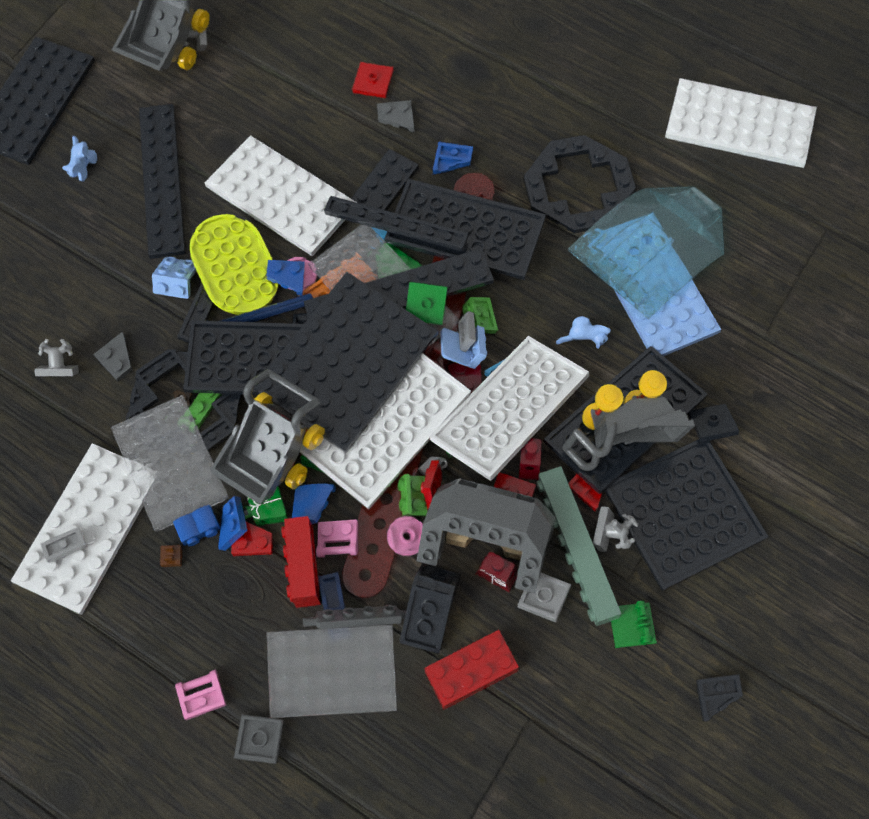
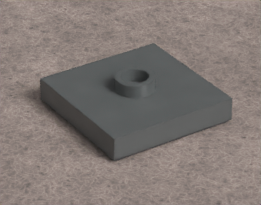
[234,715,284,764]

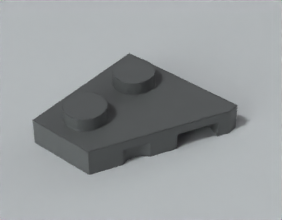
[377,100,414,132]
[93,332,132,382]

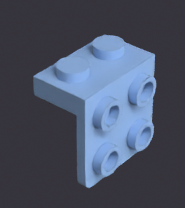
[152,257,196,299]
[440,325,487,369]

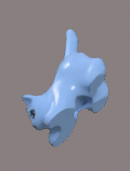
[62,136,97,181]
[556,316,611,349]

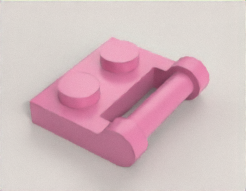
[316,520,358,558]
[175,669,226,720]

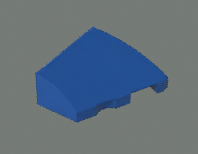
[292,484,336,524]

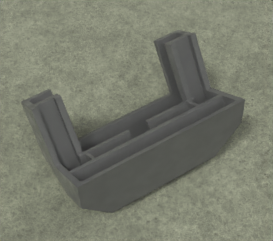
[417,478,556,593]

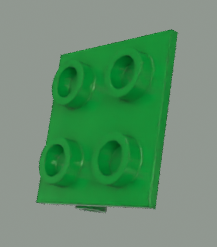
[611,601,657,648]

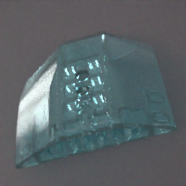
[568,186,724,319]

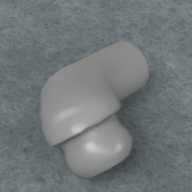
[418,457,448,476]

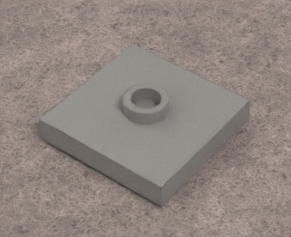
[518,573,571,622]

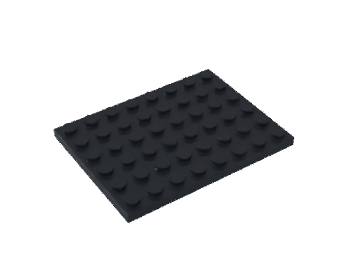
[254,272,438,453]

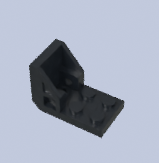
[399,563,461,654]

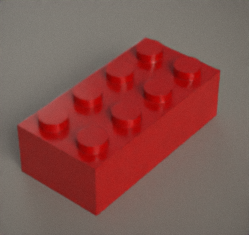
[281,516,321,608]
[424,630,519,710]

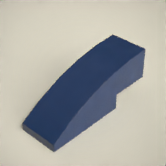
[318,572,351,642]

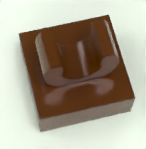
[160,545,182,567]

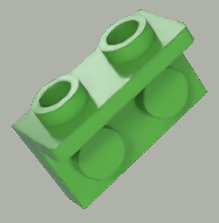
[463,297,498,334]
[398,474,427,516]

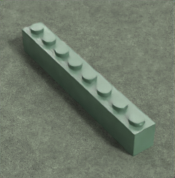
[536,466,621,626]

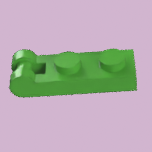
[178,393,222,434]

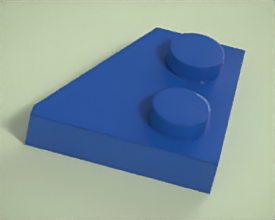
[433,142,473,174]
[267,260,305,296]
[218,496,247,551]

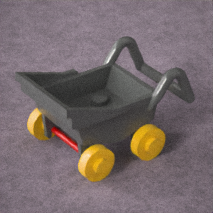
[112,0,209,72]
[209,369,325,505]
[562,370,695,471]

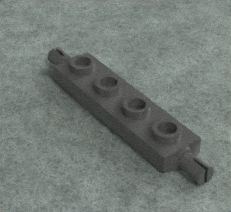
[303,605,407,630]

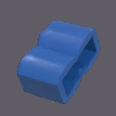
[173,505,221,546]

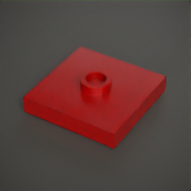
[352,62,394,98]

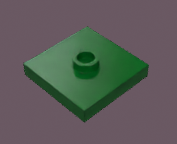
[406,281,448,325]

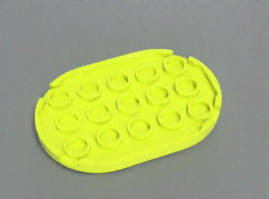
[190,214,278,315]

